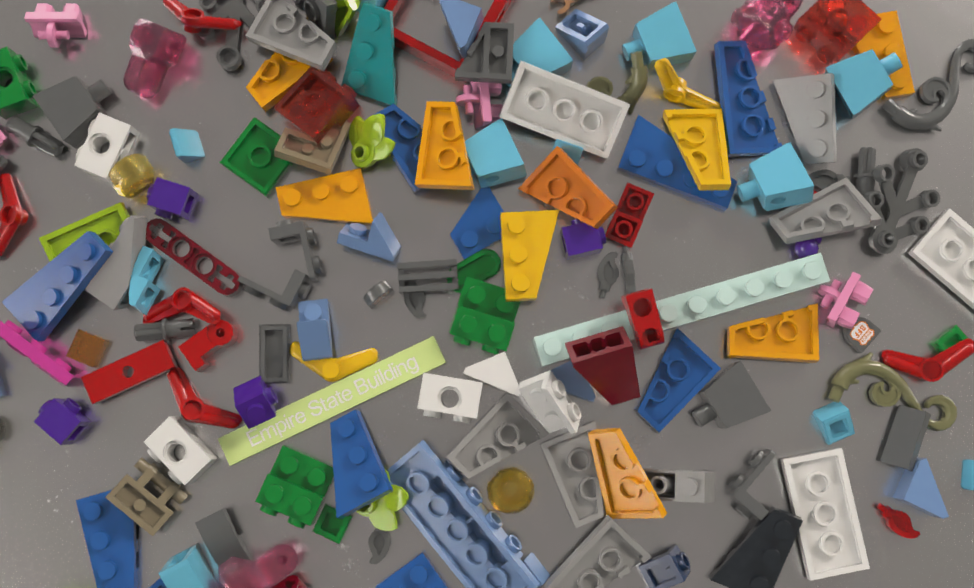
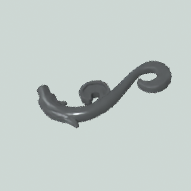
[882,39,974,131]

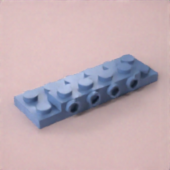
[387,440,540,588]

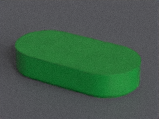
[447,249,501,294]

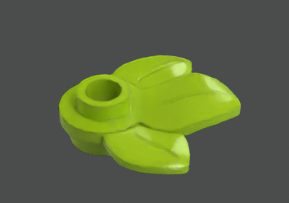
[349,114,396,168]
[356,470,409,531]

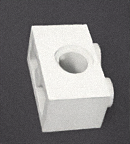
[74,112,140,185]
[417,373,483,423]
[144,416,219,485]

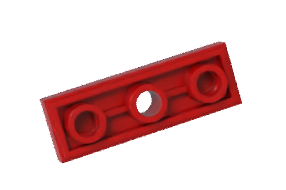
[81,340,177,404]

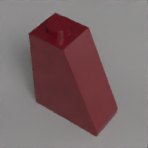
[565,326,641,405]

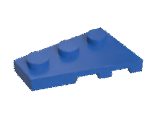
[374,103,423,192]
[637,328,721,433]
[330,409,393,519]

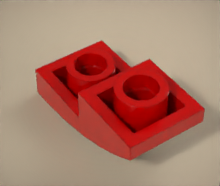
[605,182,654,248]

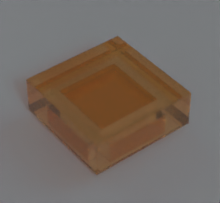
[66,329,108,368]

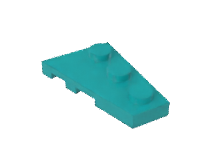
[341,2,397,105]

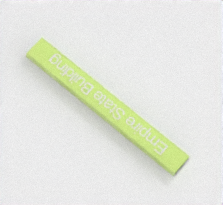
[218,336,446,466]

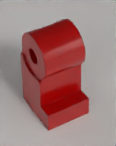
[621,288,665,350]
[178,320,238,372]

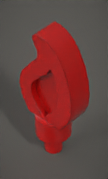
[877,503,920,539]

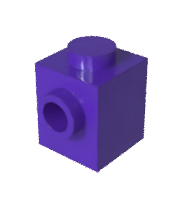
[147,177,198,220]
[560,219,606,260]
[233,375,278,429]
[34,398,92,445]

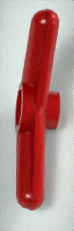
[163,0,242,33]
[0,173,28,257]
[143,287,221,325]
[881,338,974,382]
[167,367,242,429]

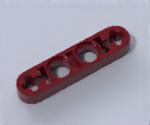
[146,218,243,297]

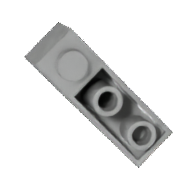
[85,215,147,310]
[643,468,716,504]

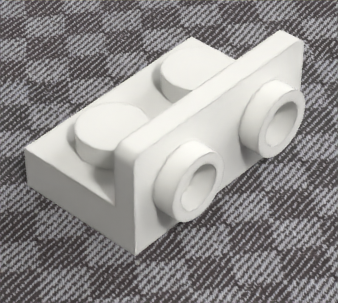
[518,370,581,434]

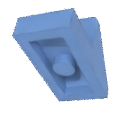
[337,212,401,262]
[296,299,333,361]

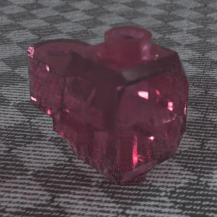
[731,0,803,51]
[123,18,187,99]
[216,544,298,588]

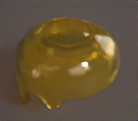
[108,154,156,199]
[487,467,535,514]

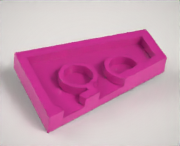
[0,320,74,387]

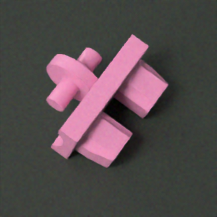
[24,3,87,48]
[456,82,503,129]
[818,272,874,329]

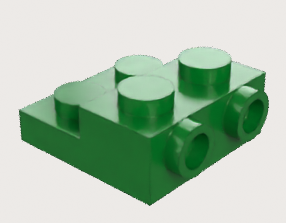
[448,276,521,354]
[255,445,334,529]

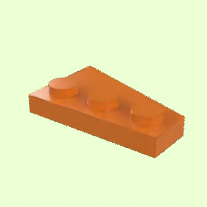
[518,146,618,229]

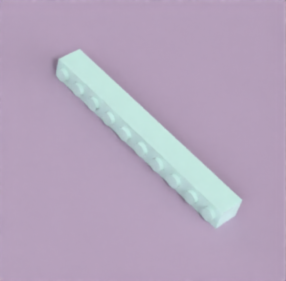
[532,253,830,368]

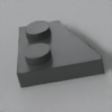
[455,22,514,84]

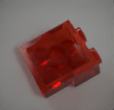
[793,0,882,65]
[273,66,360,143]

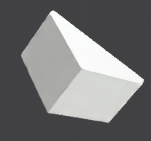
[463,352,520,397]

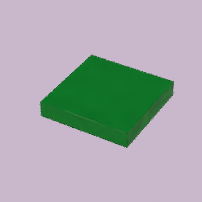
[219,117,294,198]

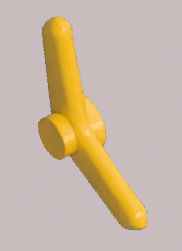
[654,58,721,109]
[290,341,378,382]

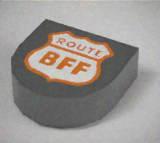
[363,280,393,309]
[843,317,881,353]

